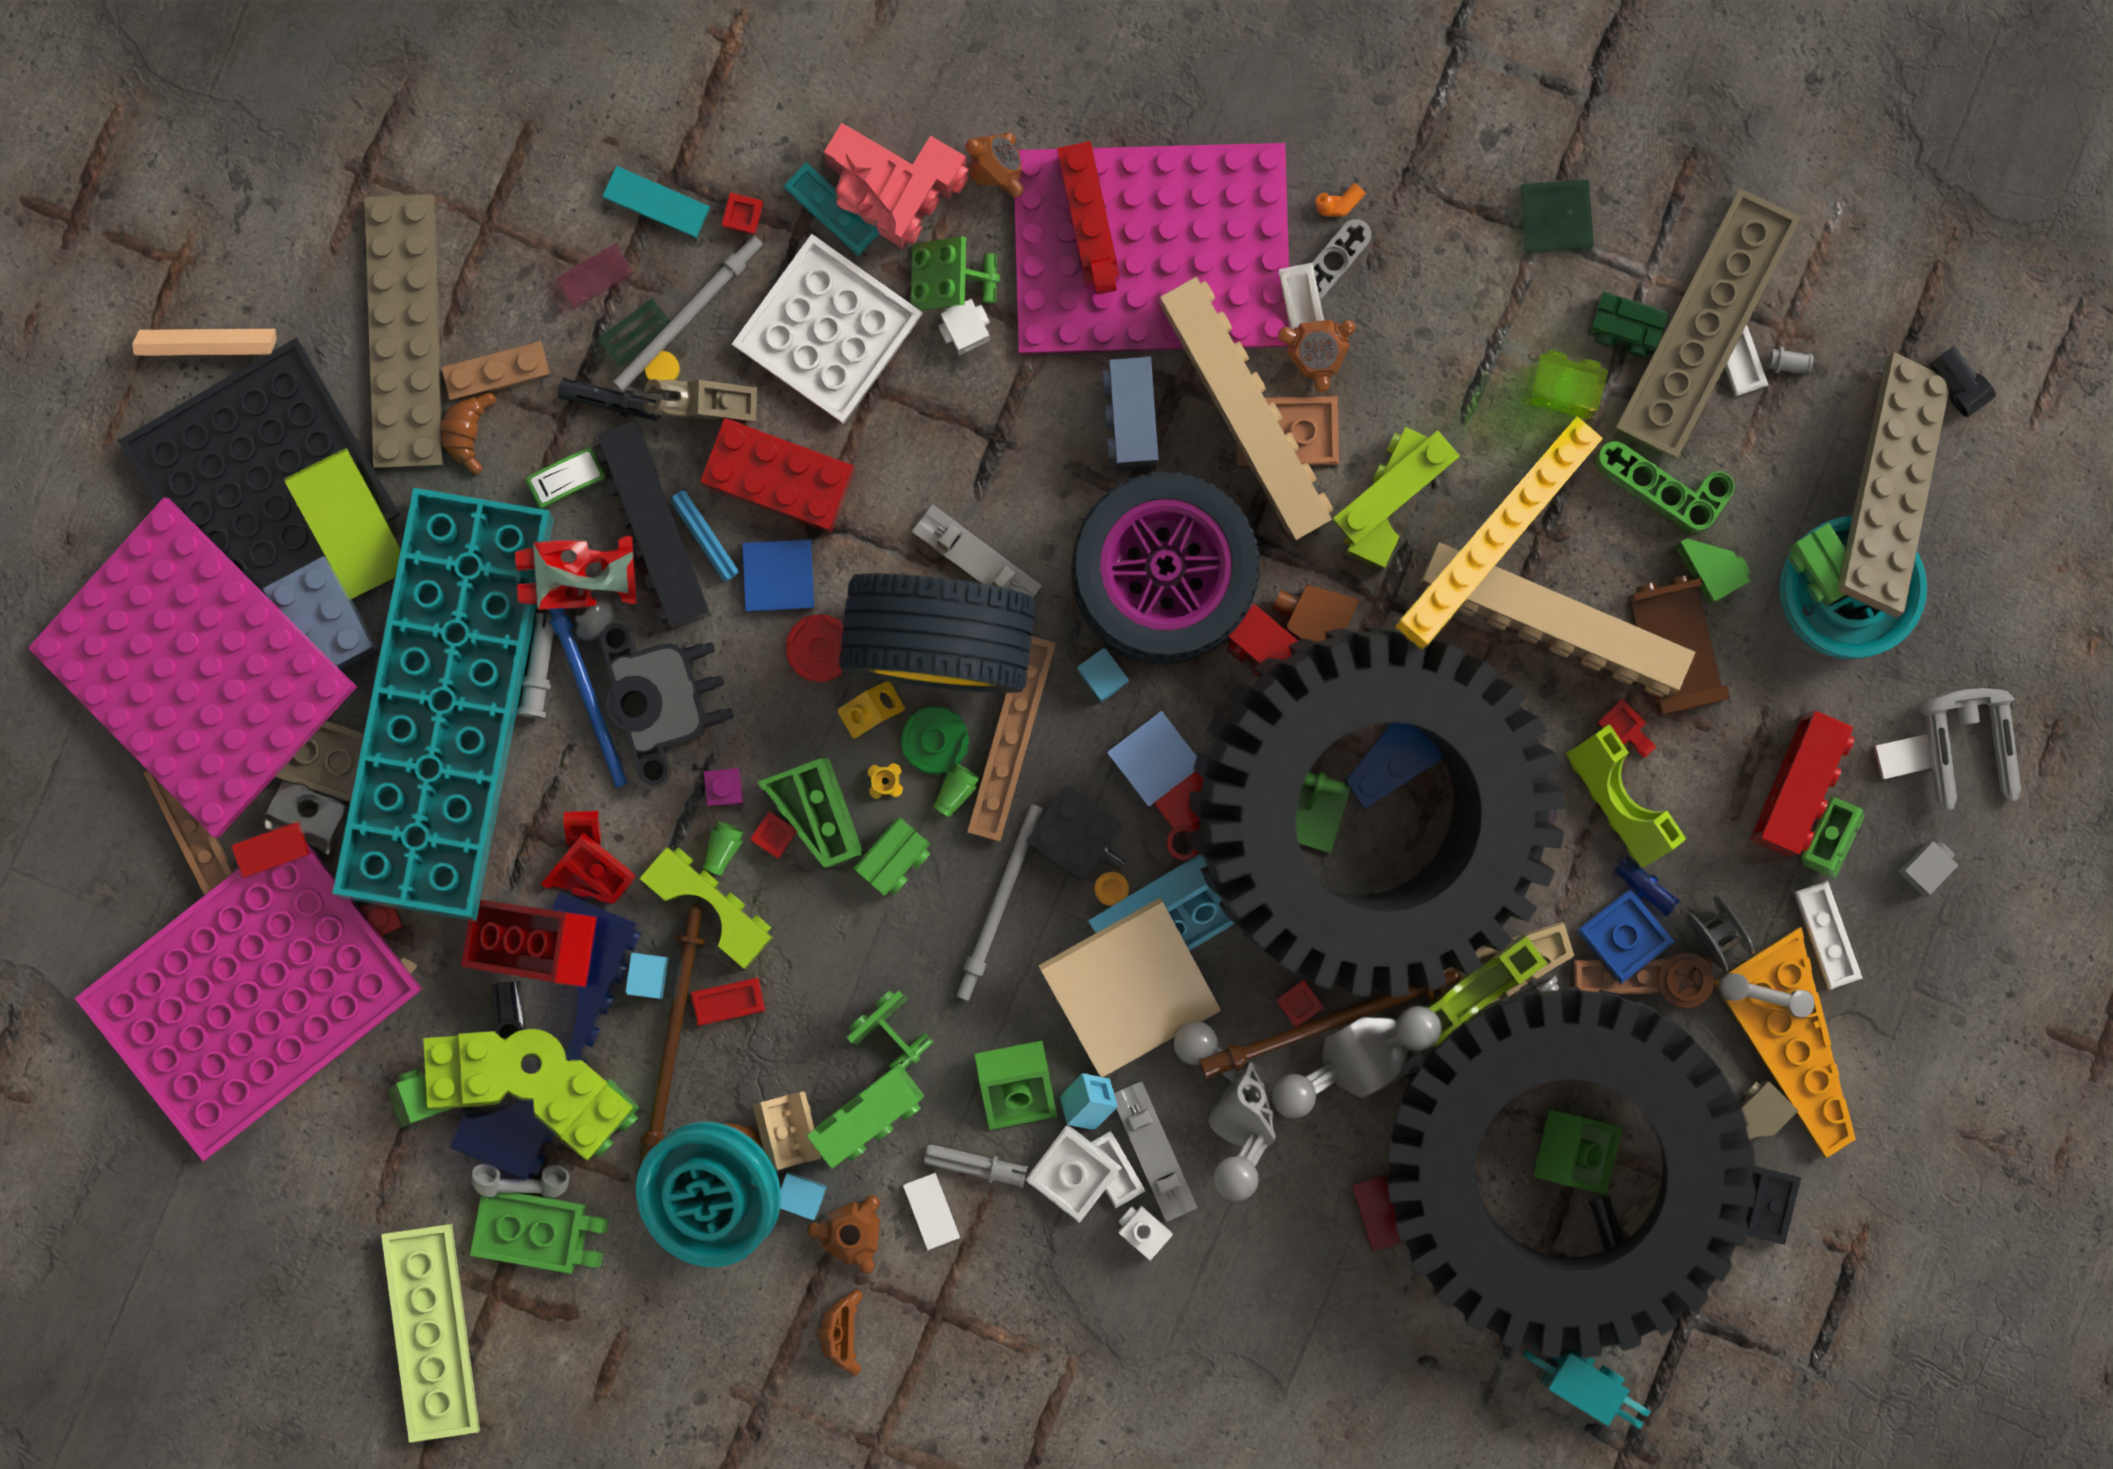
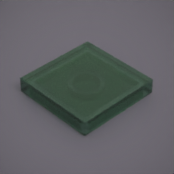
[1520,180,1594,253]

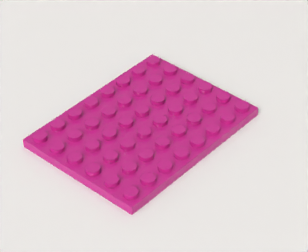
[1015,143,1290,355]
[28,497,357,838]
[75,842,423,1162]

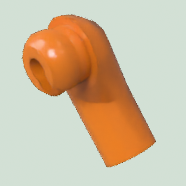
[1315,183,1366,217]

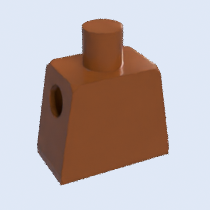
[1272,585,1360,642]

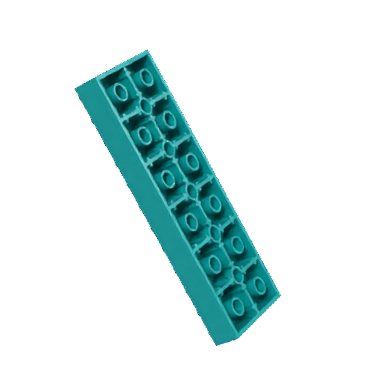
[333,488,554,921]

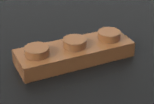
[441,341,551,402]

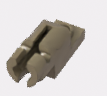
[644,379,757,423]

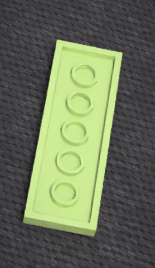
[381,1224,480,1442]

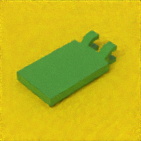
[470,1193,610,1274]

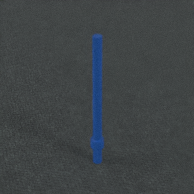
[549,608,628,788]

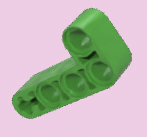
[1595,441,1734,534]

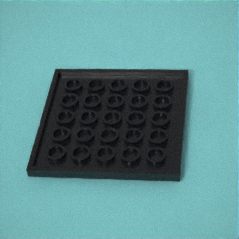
[118,338,401,594]

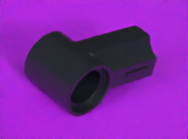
[1929,345,1996,418]
[490,981,527,1039]

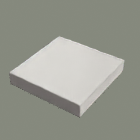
[1025,1125,1122,1223]

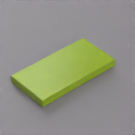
[284,448,401,599]

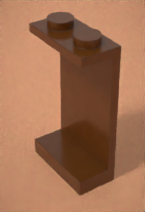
[1628,575,1730,717]

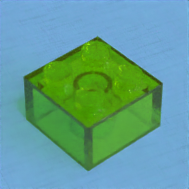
[1523,350,1608,420]

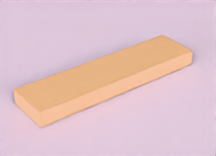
[132,329,277,356]

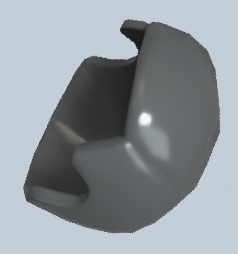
[575,590,614,641]

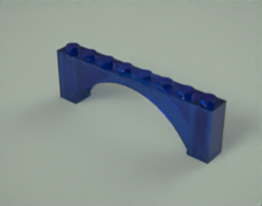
[450,891,642,1180]

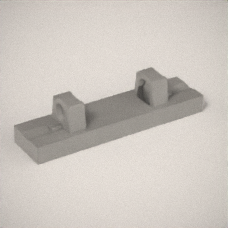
[912,504,1042,599]
[1114,1081,1197,1222]

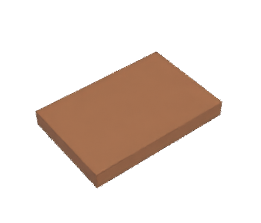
[1236,396,1339,467]

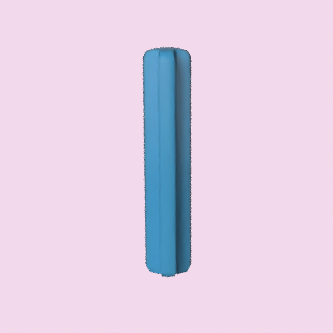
[670,490,738,582]

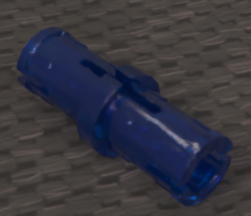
[1613,856,1681,917]

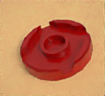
[786,614,844,683]

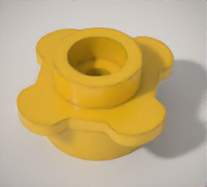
[867,763,903,799]

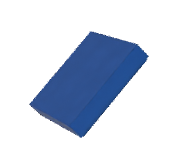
[742,539,815,612]
[1576,889,1675,985]

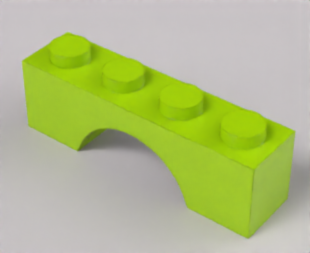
[1343,427,1429,571]
[1565,724,1686,868]
[639,847,773,969]
[1425,934,1547,1047]

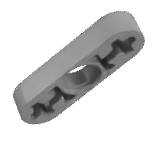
[1312,219,1371,301]

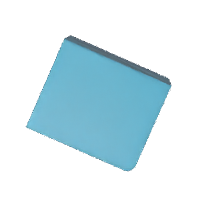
[1077,648,1129,703]
[626,953,669,999]
[1060,1073,1118,1130]
[780,1172,827,1220]

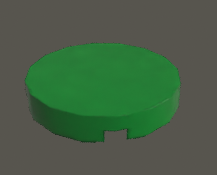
[901,706,969,775]

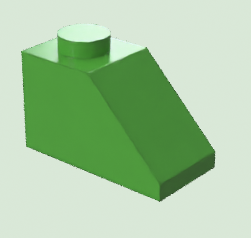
[1675,538,1751,605]

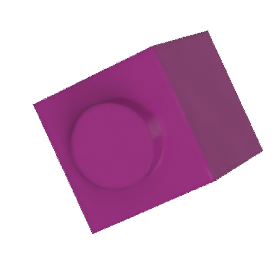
[704,768,745,808]

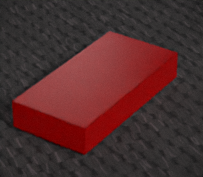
[231,821,310,878]
[690,977,766,1026]

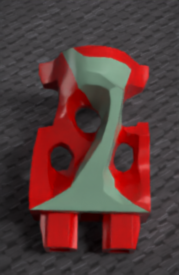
[515,536,636,609]

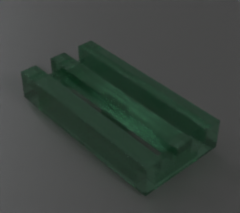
[598,298,670,368]

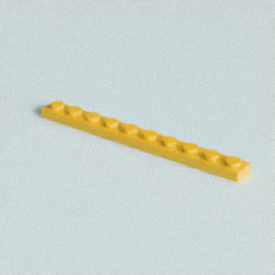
[1395,416,1603,650]

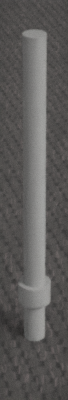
[613,236,763,392]
[956,804,1043,1001]

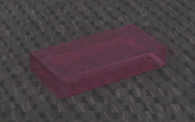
[557,243,634,309]

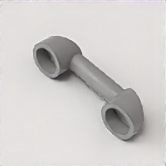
[1718,973,1814,1018]
[471,1164,570,1198]

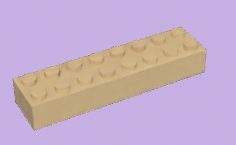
[1158,277,1334,541]
[1418,542,1696,698]

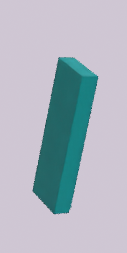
[783,162,879,257]
[603,166,711,239]

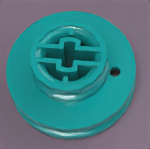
[1779,516,1927,660]
[636,1122,781,1268]

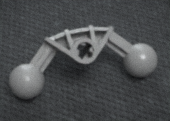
[1272,1006,1441,1119]
[1174,1021,1276,1201]

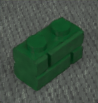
[1587,291,1668,358]

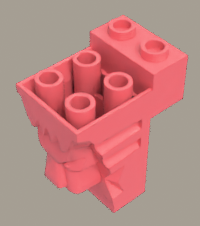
[824,123,969,250]

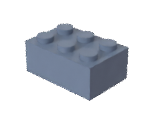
[1102,357,1158,472]
[263,556,379,670]

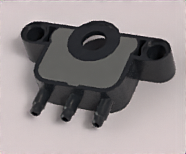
[600,622,734,787]

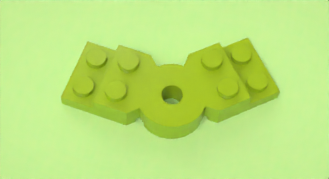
[423,1029,634,1161]

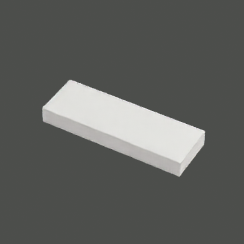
[1793,881,1863,990]

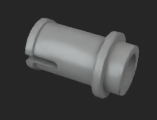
[1768,346,1814,376]

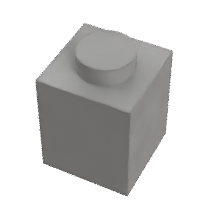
[1898,841,1958,896]

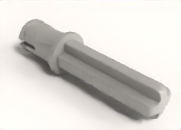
[924,1145,1028,1188]

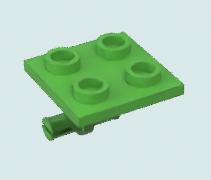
[911,236,1000,311]
[1296,771,1351,853]
[847,991,934,1069]

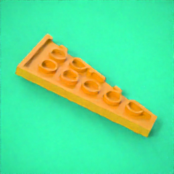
[1714,927,1856,1158]

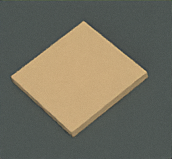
[1039,898,1221,1077]

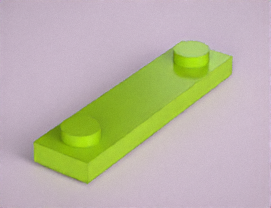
[1332,430,1460,546]

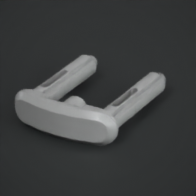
[1919,688,2021,811]

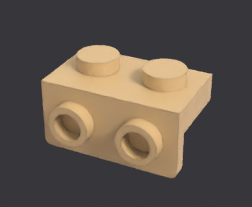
[752,1091,821,1171]

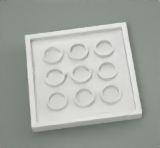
[732,234,923,425]

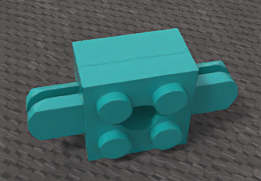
[1522,1345,1651,1429]

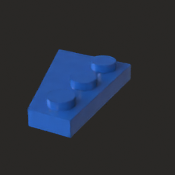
[1345,722,1443,810]

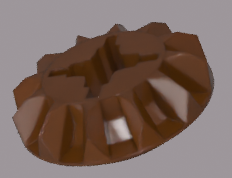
[1658,953,1714,1008]

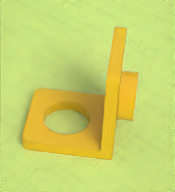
[838,681,905,739]

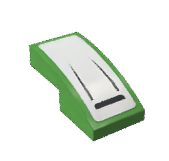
[525,447,606,509]

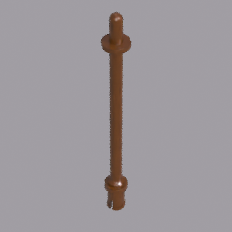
[636,904,706,1175]
[1199,969,1461,1080]

